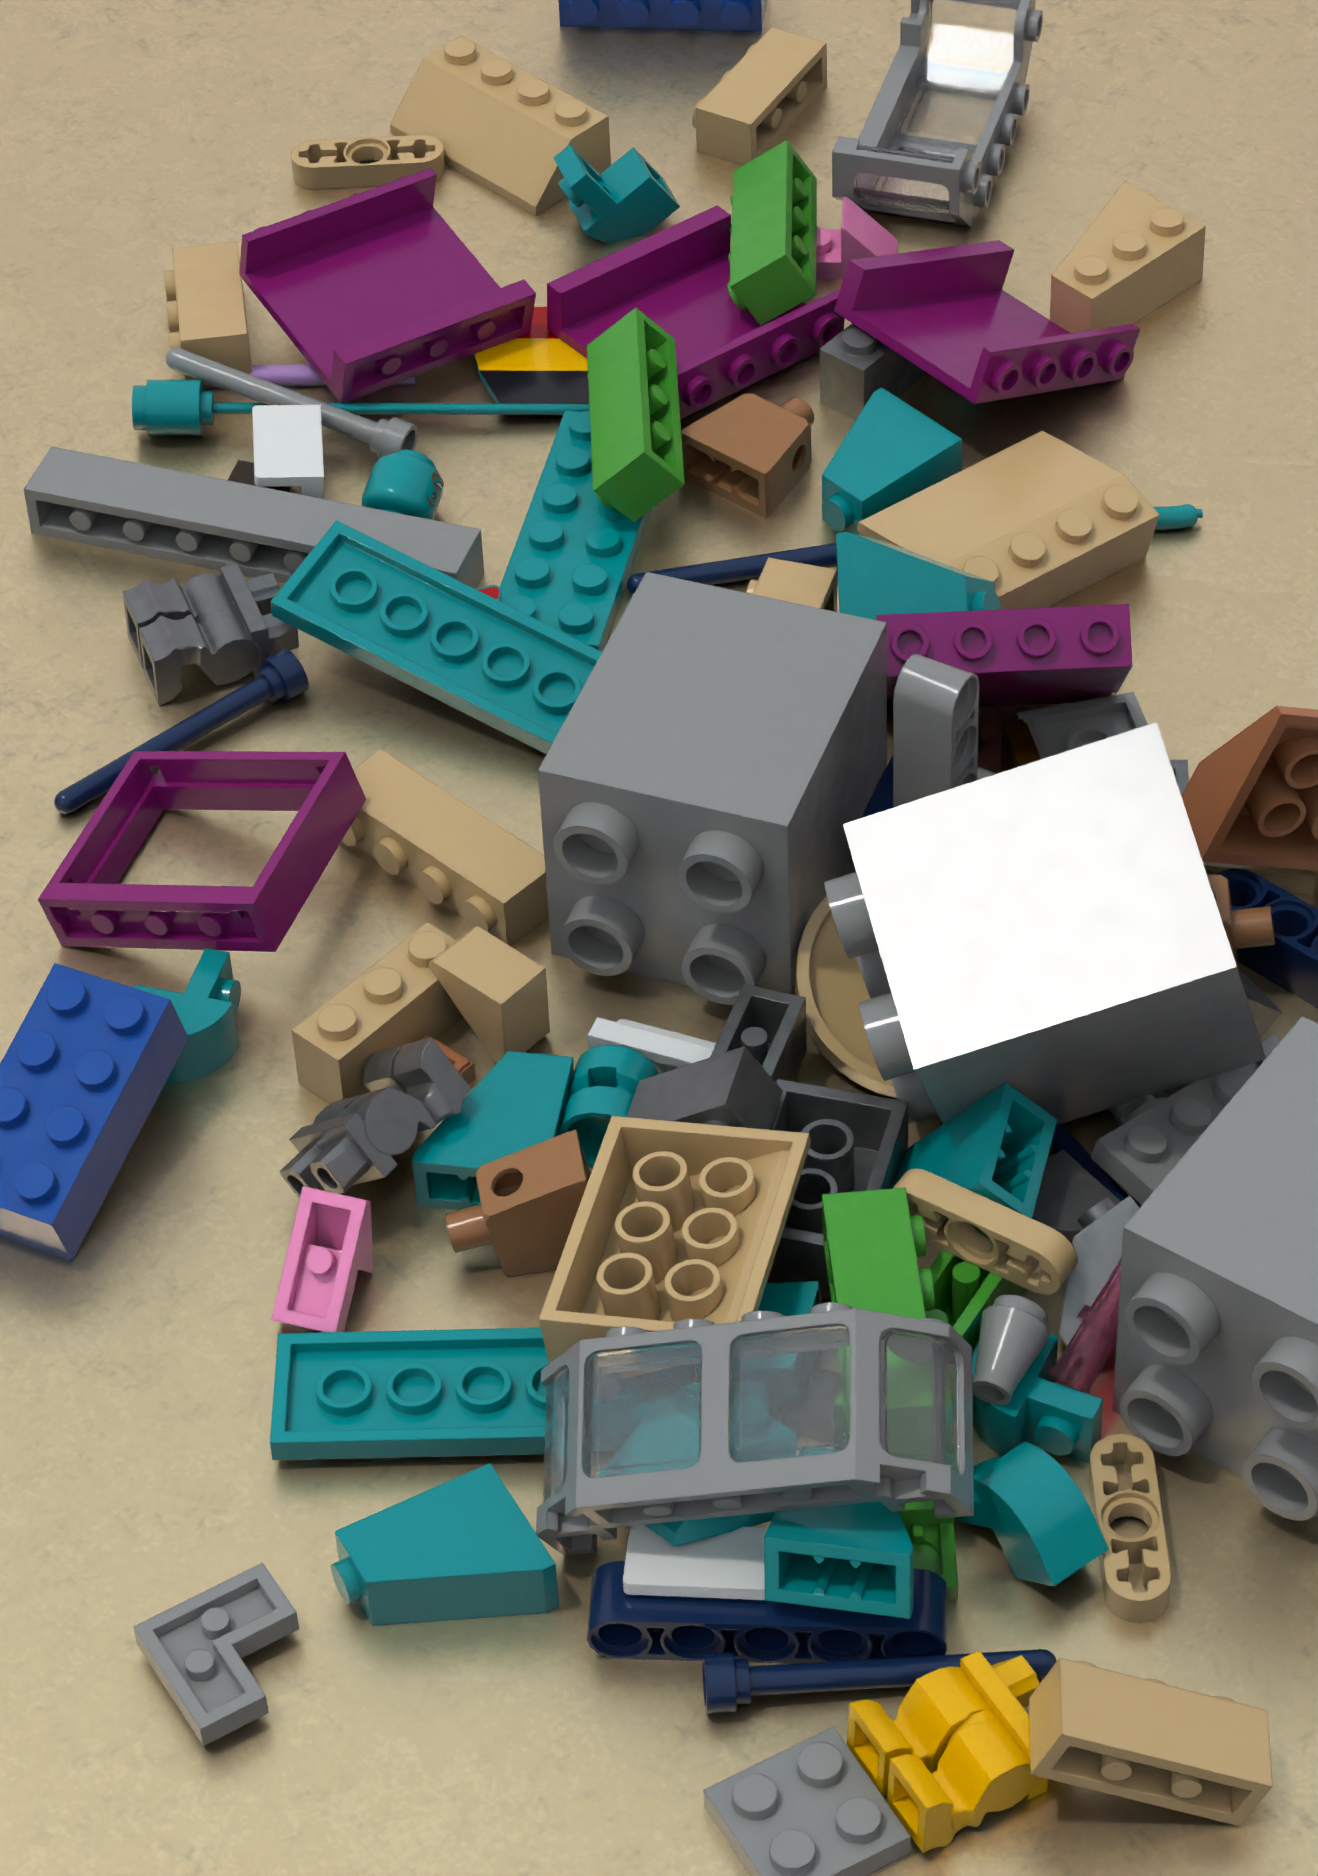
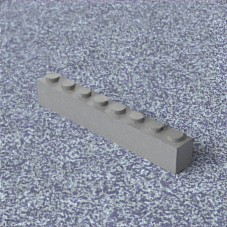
[24,447,484,589]

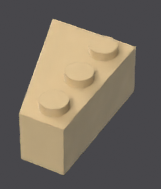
[1050,181,1206,333]

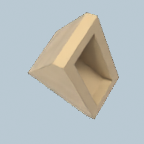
[428,926,550,1063]

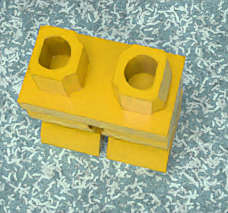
[847,1650,1049,1853]

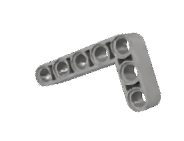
[893,654,997,808]

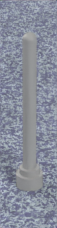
[166,348,418,459]

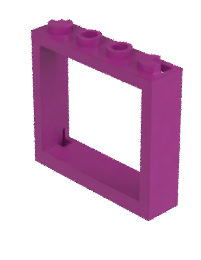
[38,751,366,952]

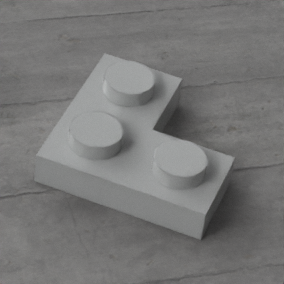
[133,1562,299,1746]

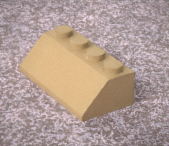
[390,35,611,216]

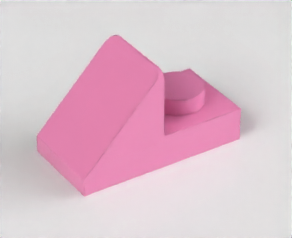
[816,197,897,280]
[271,1186,373,1332]

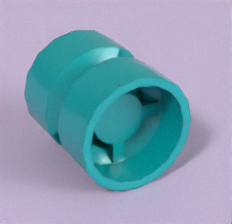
[559,1044,659,1169]

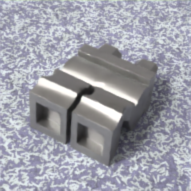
[123,563,299,706]
[280,1037,472,1199]

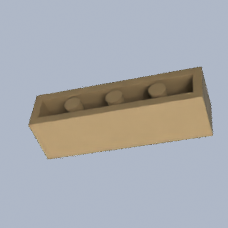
[342,749,549,946]

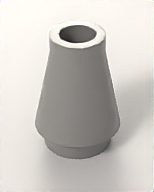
[972,1295,1049,1405]

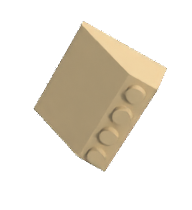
[857,431,1160,609]
[538,1116,811,1381]

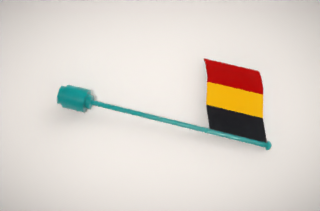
[132,307,590,436]

